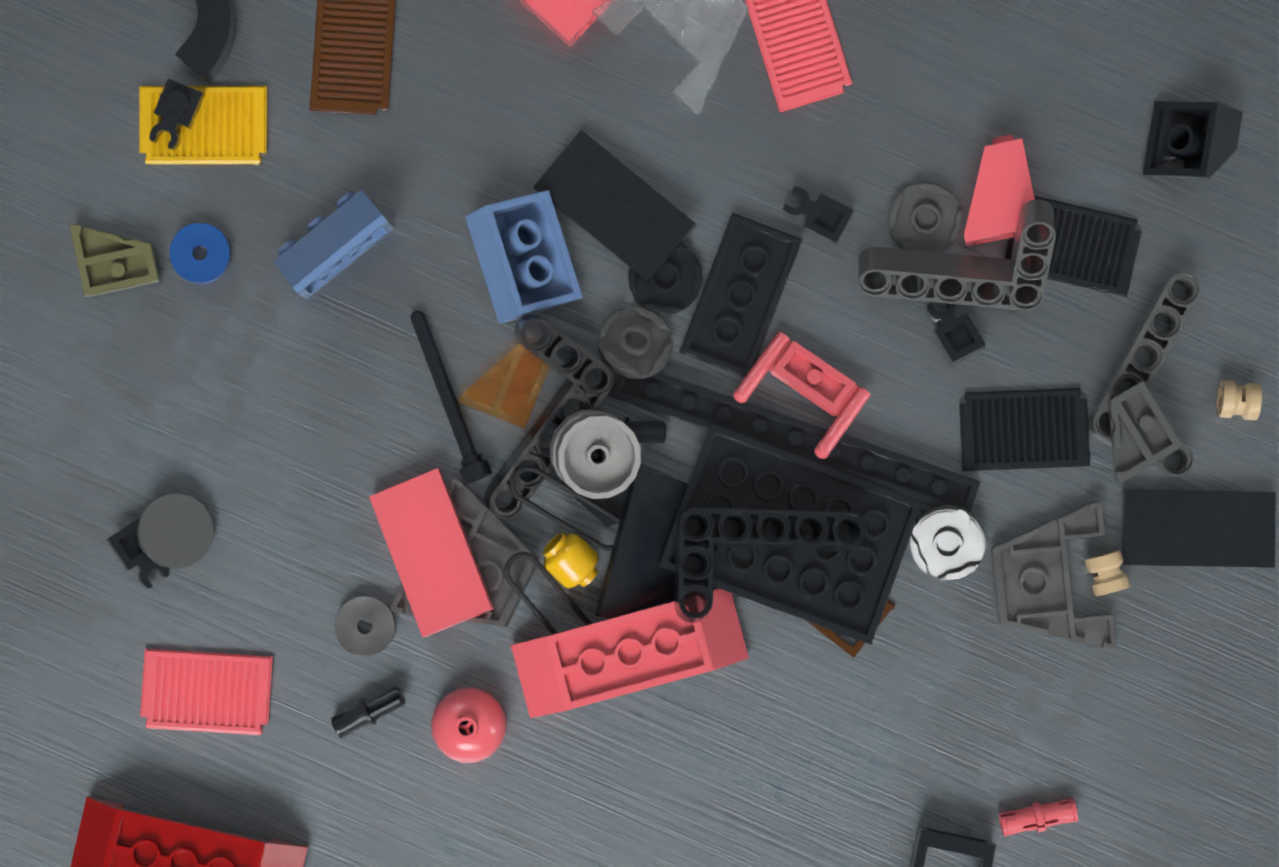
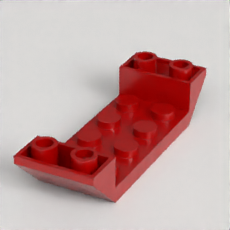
[70,796,309,867]

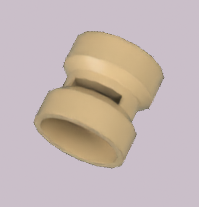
[1216,380,1262,421]
[1084,550,1131,596]

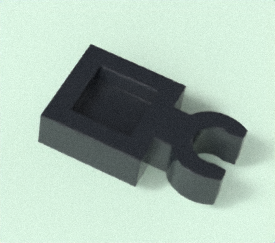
[149,78,205,151]
[782,187,854,245]
[927,303,986,366]
[106,518,169,589]

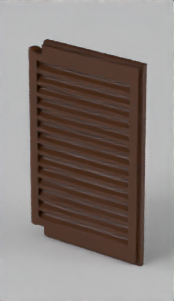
[309,0,396,116]

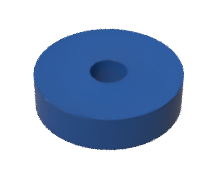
[169,223,232,284]

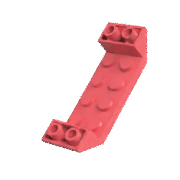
[511,588,749,718]

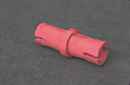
[998,797,1078,837]

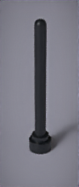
[410,310,493,484]

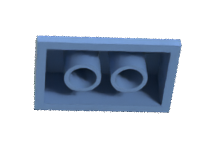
[274,190,394,299]
[465,190,583,324]

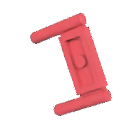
[733,332,871,459]

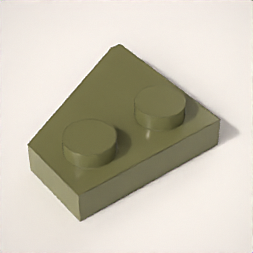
[70,225,161,298]

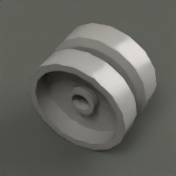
[550,409,641,499]

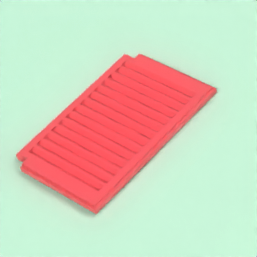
[745,0,853,113]
[140,649,273,735]

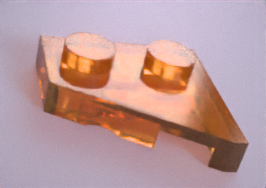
[458,345,550,429]

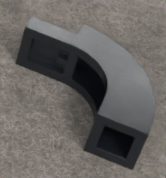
[175,0,236,84]

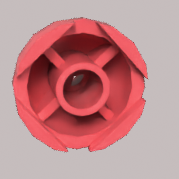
[431,687,507,763]

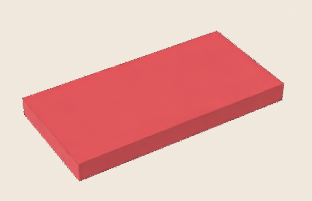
[369,468,494,637]

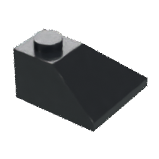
[1143,101,1243,179]

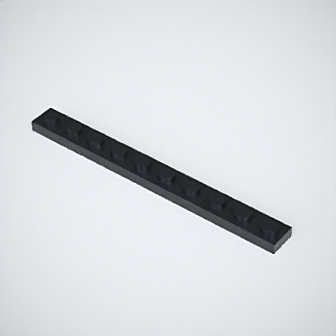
[611,372,981,512]

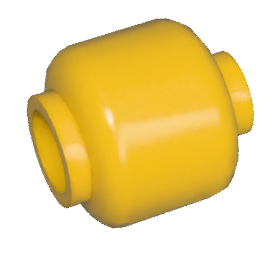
[542,532,598,588]

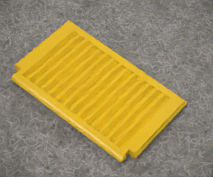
[139,86,267,164]

